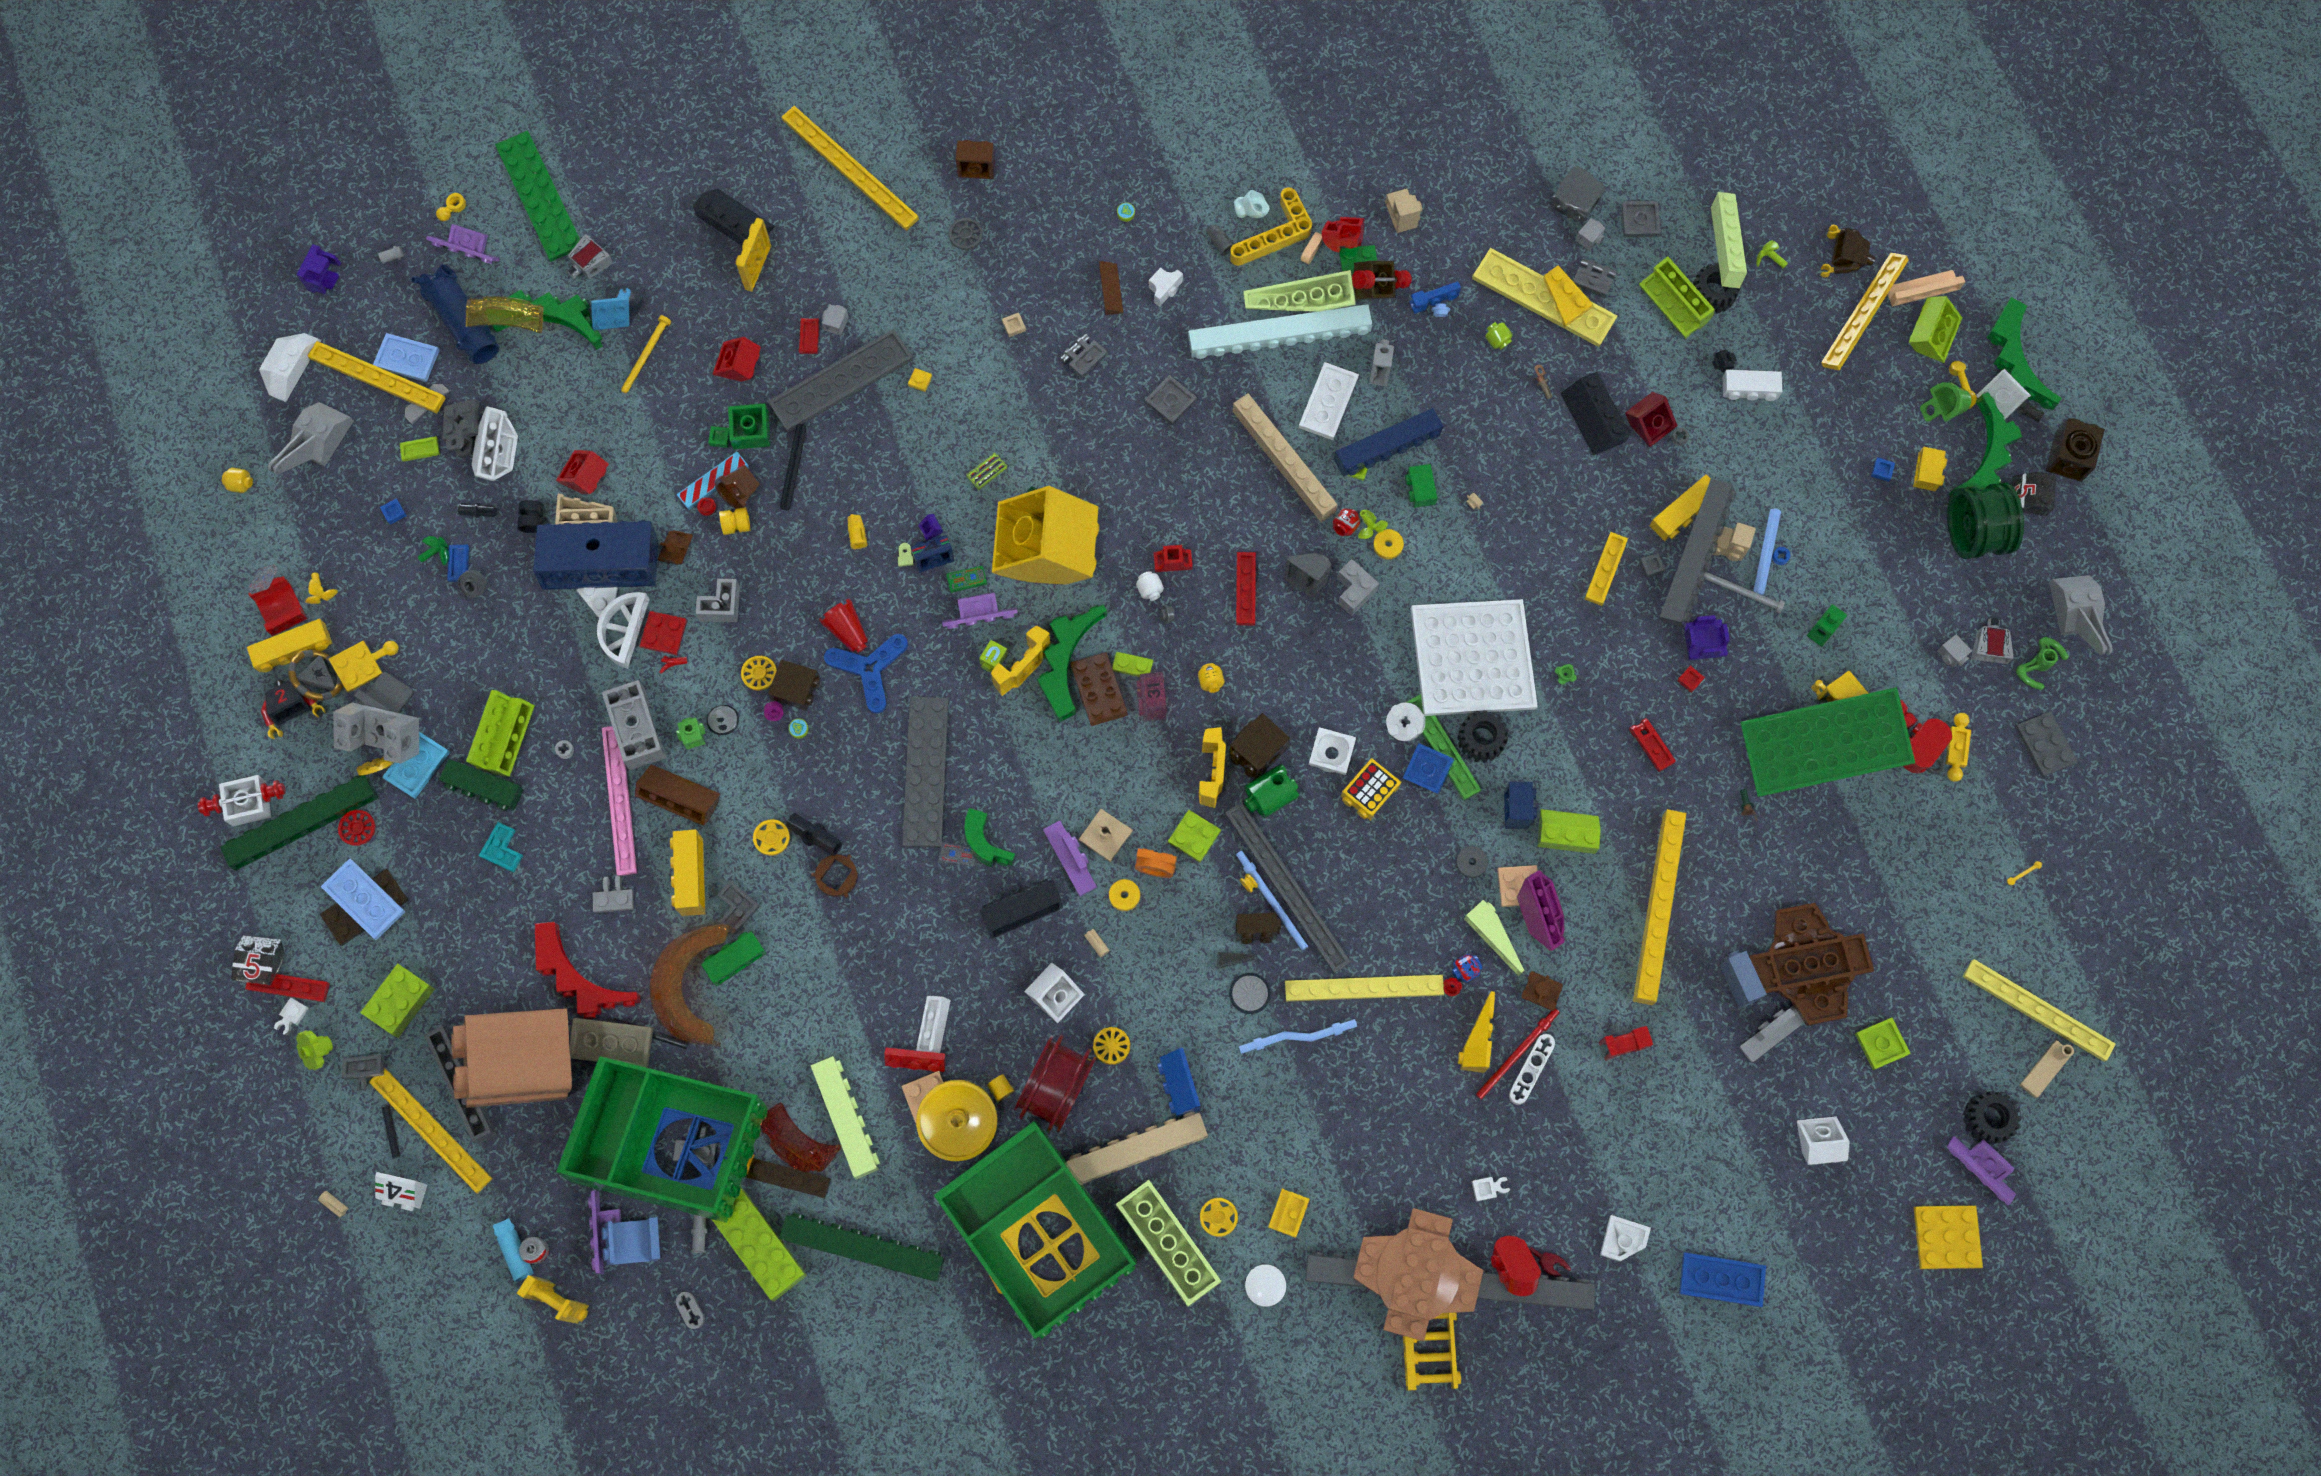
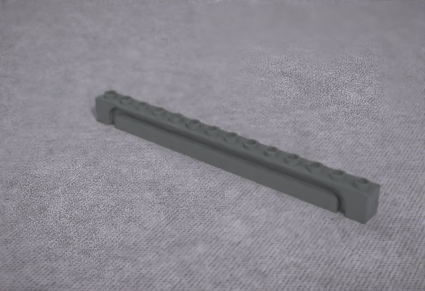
[1305,1252,1595,1310]

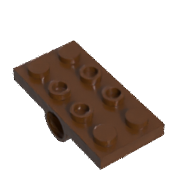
[1070,652,1128,726]

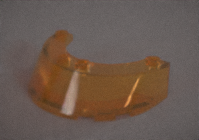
[650,924,736,1047]

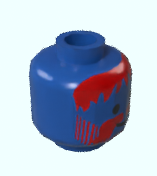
[1451,954,1482,983]

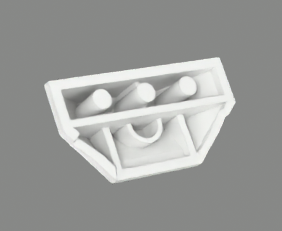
[259,333,321,402]
[472,406,518,481]

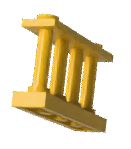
[516,1275,589,1324]
[1403,1313,1461,1391]

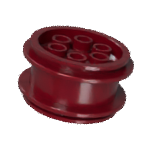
[1014,1034,1096,1133]

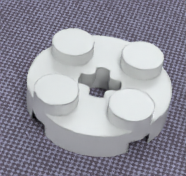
[1386,703,1425,741]

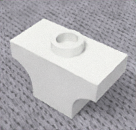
[1149,268,1183,307]

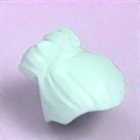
[1234,190,1270,218]

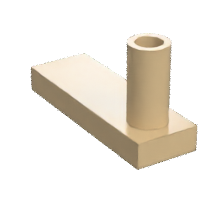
[2020,1040,2074,1099]

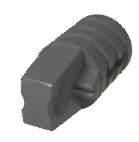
[1206,225,1234,256]

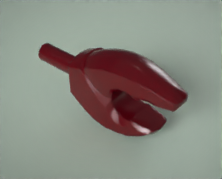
[1529,1247,1571,1277]

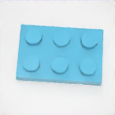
[382,732,450,799]

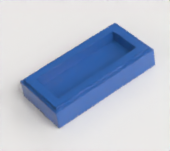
[447,545,469,582]

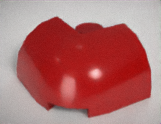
[1322,217,1364,252]

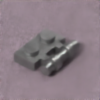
[1573,258,1617,298]
[1060,334,1108,378]

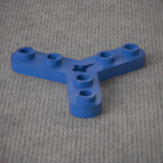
[824,634,908,714]

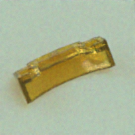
[466,296,544,333]

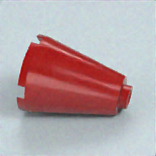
[819,599,868,653]

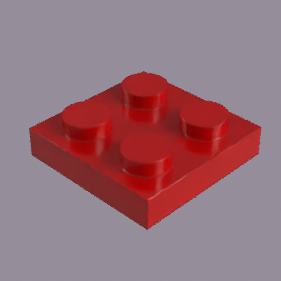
[639,611,687,655]

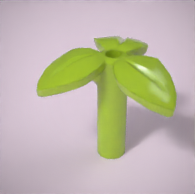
[1756,240,1788,268]
[1358,509,1388,539]

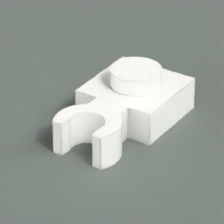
[274,998,309,1035]
[1472,1177,1510,1202]

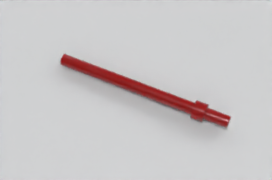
[1475,1008,1560,1100]

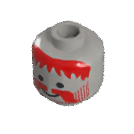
[519,1236,549,1264]

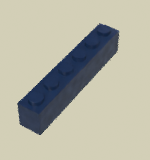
[1333,408,1443,477]

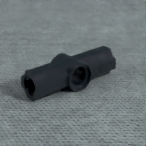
[786,813,842,856]

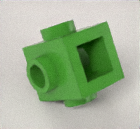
[676,717,706,750]

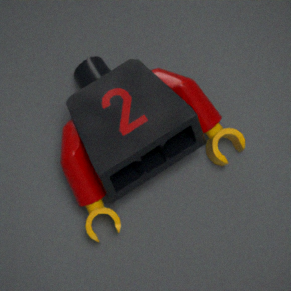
[261,680,326,739]

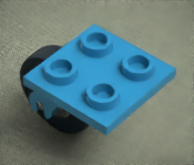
[591,285,642,330]

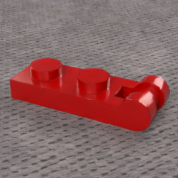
[1629,718,1676,772]

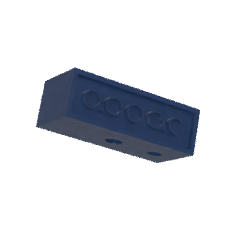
[533,520,658,590]

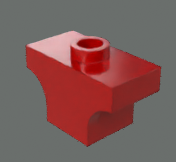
[1154,545,1192,572]

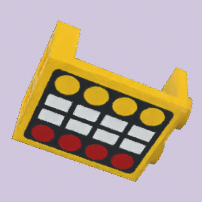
[1341,758,1401,821]

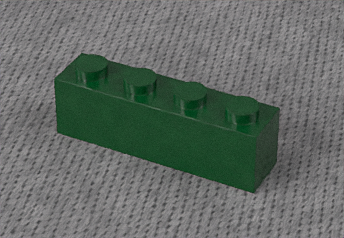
[439,759,524,811]

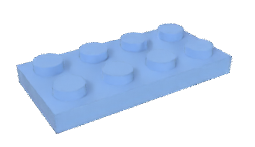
[321,859,405,940]

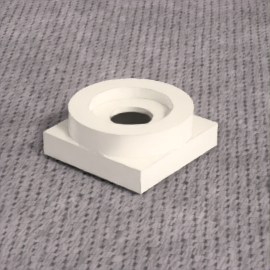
[1309,727,1356,775]

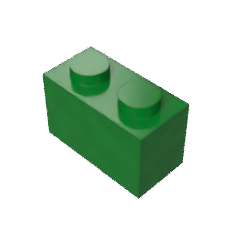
[1405,464,1438,508]

